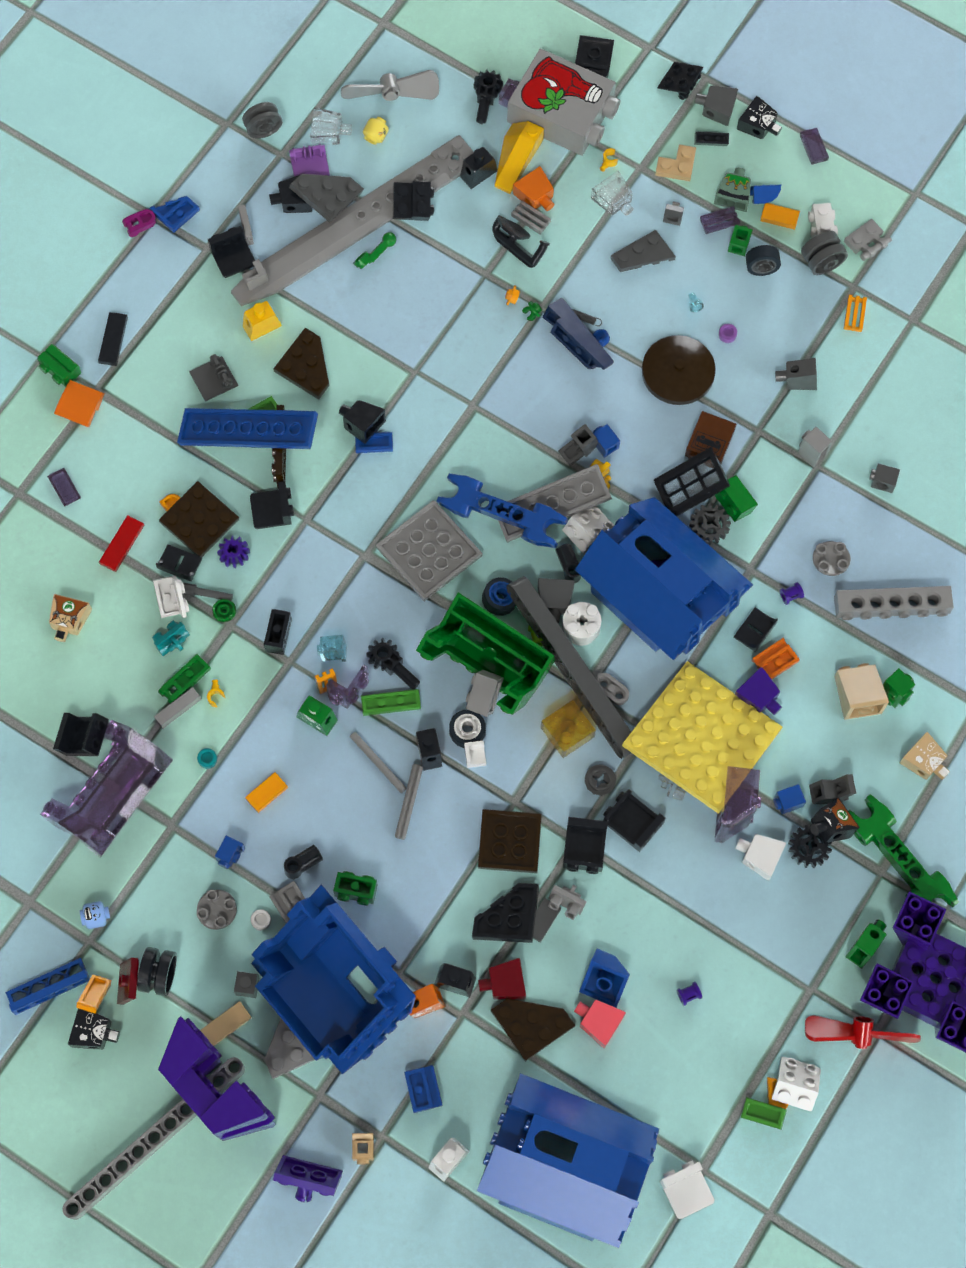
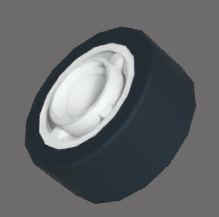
[449,710,486,748]

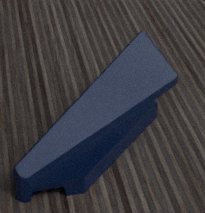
[542,298,614,370]

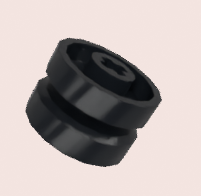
[137,947,177,996]

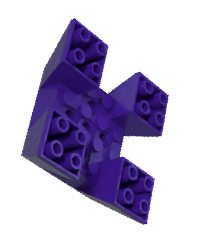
[860,891,966,1053]
[158,1016,276,1141]

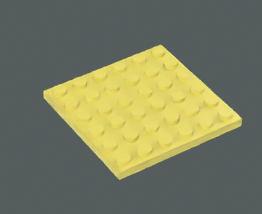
[622,661,783,814]

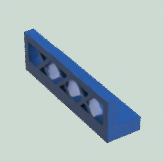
[5,958,90,1015]

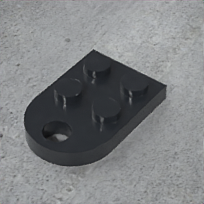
[575,35,614,78]

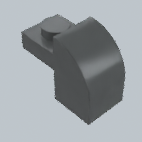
[558,424,598,466]
[809,774,856,804]

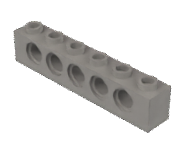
[834,586,954,620]

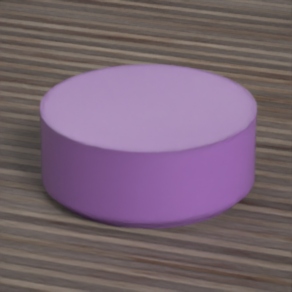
[718,324,737,343]

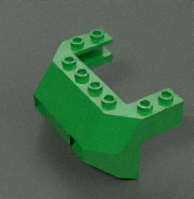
[416,592,555,715]

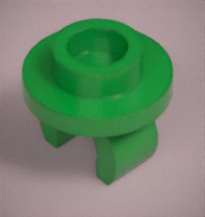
[522,301,542,321]

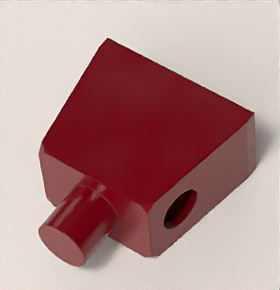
[478,958,526,1000]

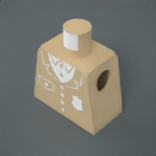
[900,732,950,780]

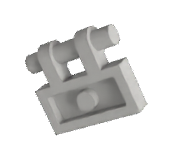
[844,219,892,261]

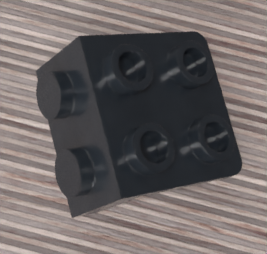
[208,226,255,278]
[250,481,294,529]

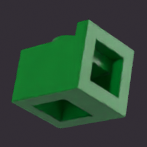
[728,225,753,257]

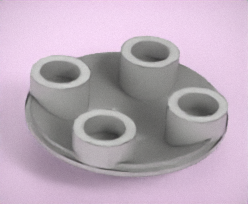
[813,541,851,576]
[197,890,237,930]

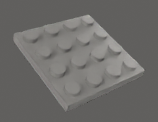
[376,500,482,602]

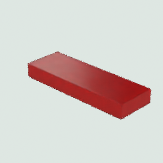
[99,515,145,572]

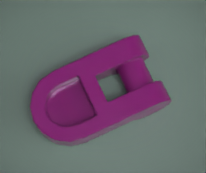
[122,209,156,237]

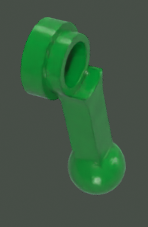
[353,232,396,269]

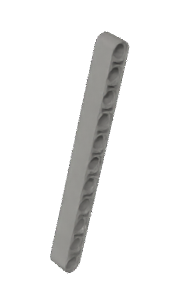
[62,1057,245,1220]

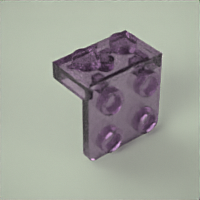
[326,665,369,709]

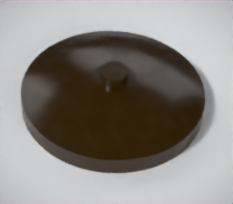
[642,335,716,405]

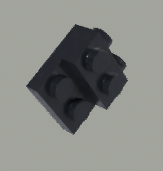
[393,181,434,221]

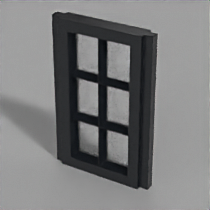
[654,447,730,516]

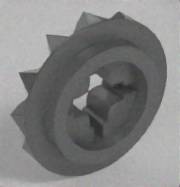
[585,765,616,796]

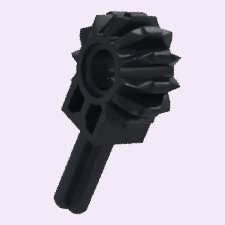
[473,70,503,124]
[366,638,420,689]

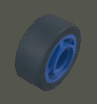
[482,577,516,616]

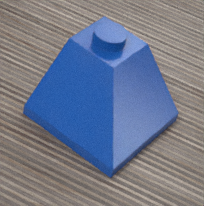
[579,949,630,1008]

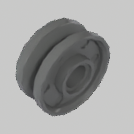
[242,102,283,139]

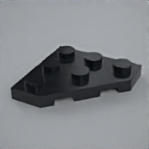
[472,883,539,943]

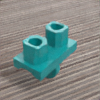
[152,620,190,656]

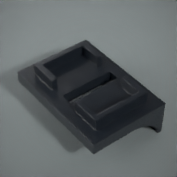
[156,544,202,582]
[733,607,778,652]

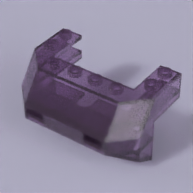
[40,720,173,858]

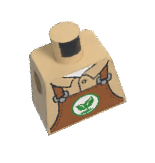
[49,594,92,642]

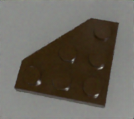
[273,328,329,400]
[491,998,575,1062]

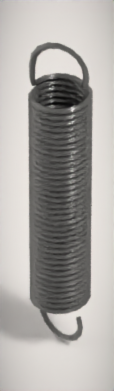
[572,309,602,326]

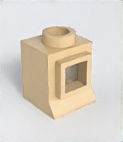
[352,1133,374,1165]

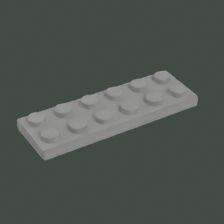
[498,464,612,543]

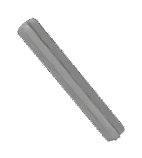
[395,764,423,840]

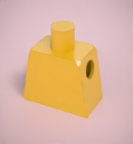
[243,301,282,341]

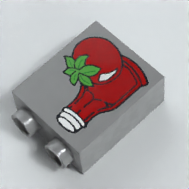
[507,48,620,156]

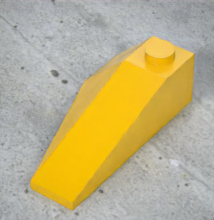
[495,121,544,194]

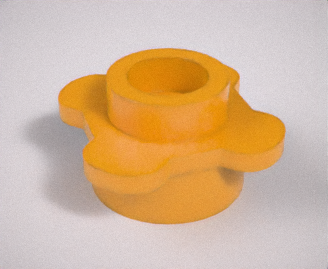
[505,285,520,305]

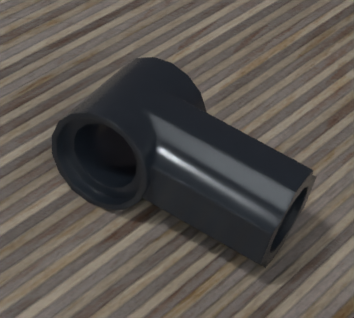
[555,544,581,583]
[284,845,323,879]

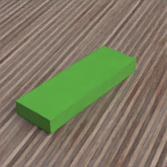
[361,689,421,716]

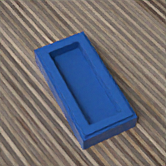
[355,432,393,453]

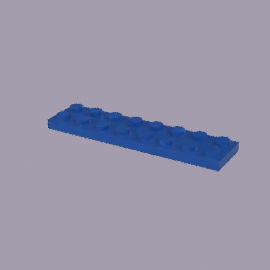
[177,408,318,449]

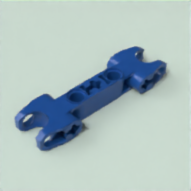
[437,473,568,548]

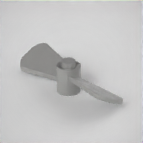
[341,70,439,101]

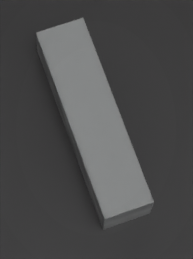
[154,687,201,729]

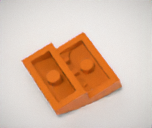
[54,380,105,427]

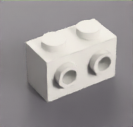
[808,203,838,238]

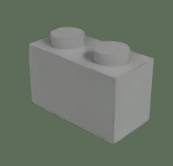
[798,427,833,468]
[466,670,504,717]

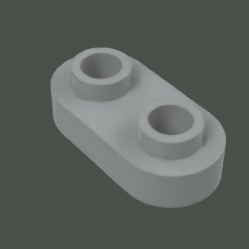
[595,673,629,705]

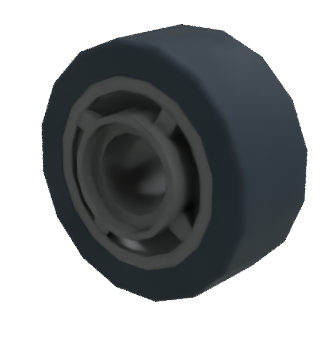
[745,245,781,276]

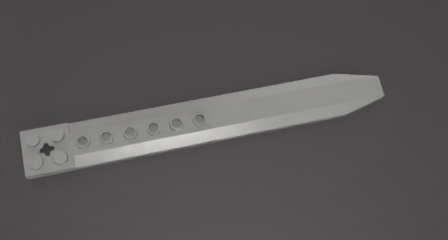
[231,135,474,306]

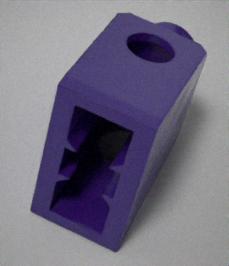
[735,667,782,715]

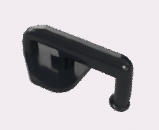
[492,215,550,268]

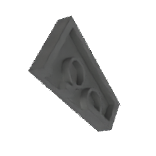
[611,230,676,272]

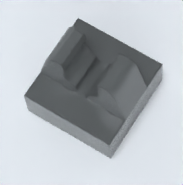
[663,202,684,226]

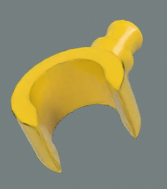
[600,148,618,172]
[207,679,225,707]

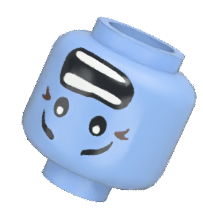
[80,901,110,929]

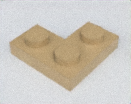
[655,145,696,181]

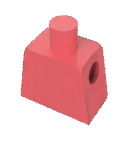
[574,1000,626,1048]

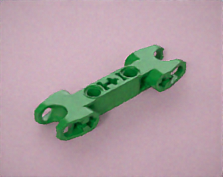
[848,794,959,907]

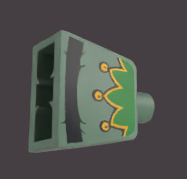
[714,167,751,212]

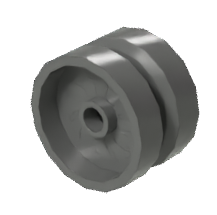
[801,231,848,275]

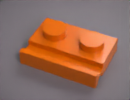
[752,638,800,679]

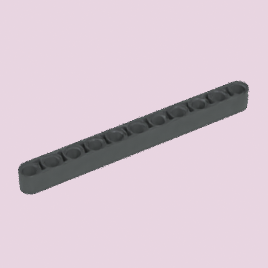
[506,576,631,759]

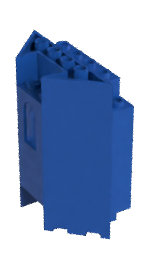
[575,497,753,660]
[251,884,416,1075]
[477,1073,659,1248]

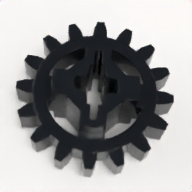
[788,825,832,868]

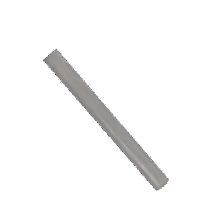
[350,732,407,793]

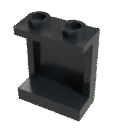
[53,713,109,756]
[603,789,666,852]
[563,817,608,874]

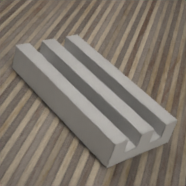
[511,201,551,235]
[238,205,254,245]

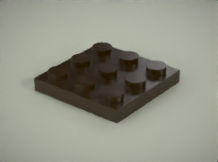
[159,481,239,557]
[478,809,542,873]

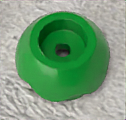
[212,599,236,622]

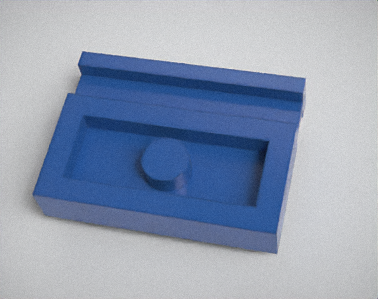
[404,1065,443,1113]

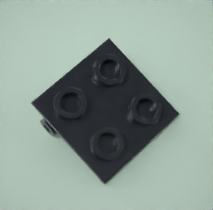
[657,62,703,100]

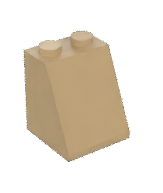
[834,663,889,720]

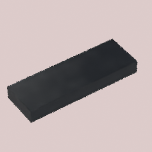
[98,312,128,366]

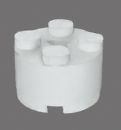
[562,602,601,646]

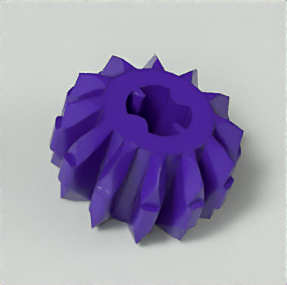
[217,536,250,568]

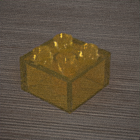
[541,700,596,758]

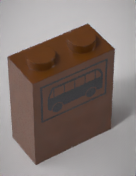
[685,411,737,468]

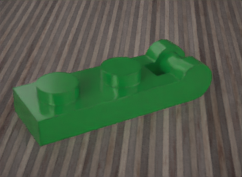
[158,654,211,704]

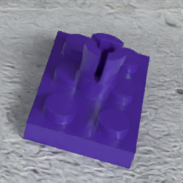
[273,1155,343,1202]

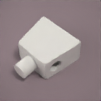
[735,834,786,881]
[428,1138,470,1182]

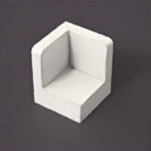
[464,741,486,768]

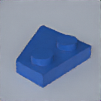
[149,196,200,233]

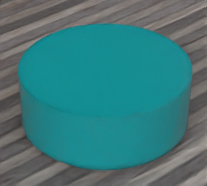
[197,748,217,769]

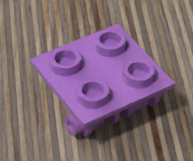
[289,143,330,177]

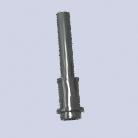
[183,583,233,601]

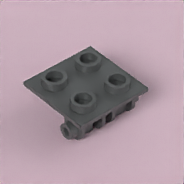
[189,354,238,402]

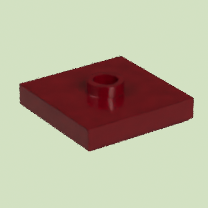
[117,958,139,1005]

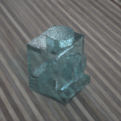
[317,635,347,662]

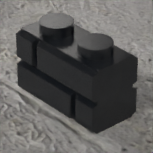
[264,609,292,655]

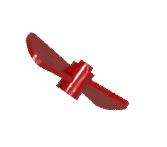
[805,1015,921,1049]

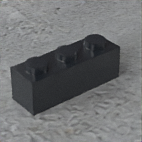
[694,132,729,146]

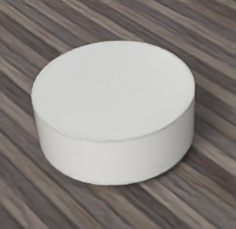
[251,909,271,931]

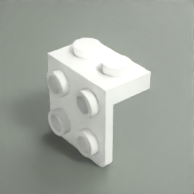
[562,506,614,555]
[153,575,189,618]
[772,1057,821,1111]
[660,1160,714,1219]

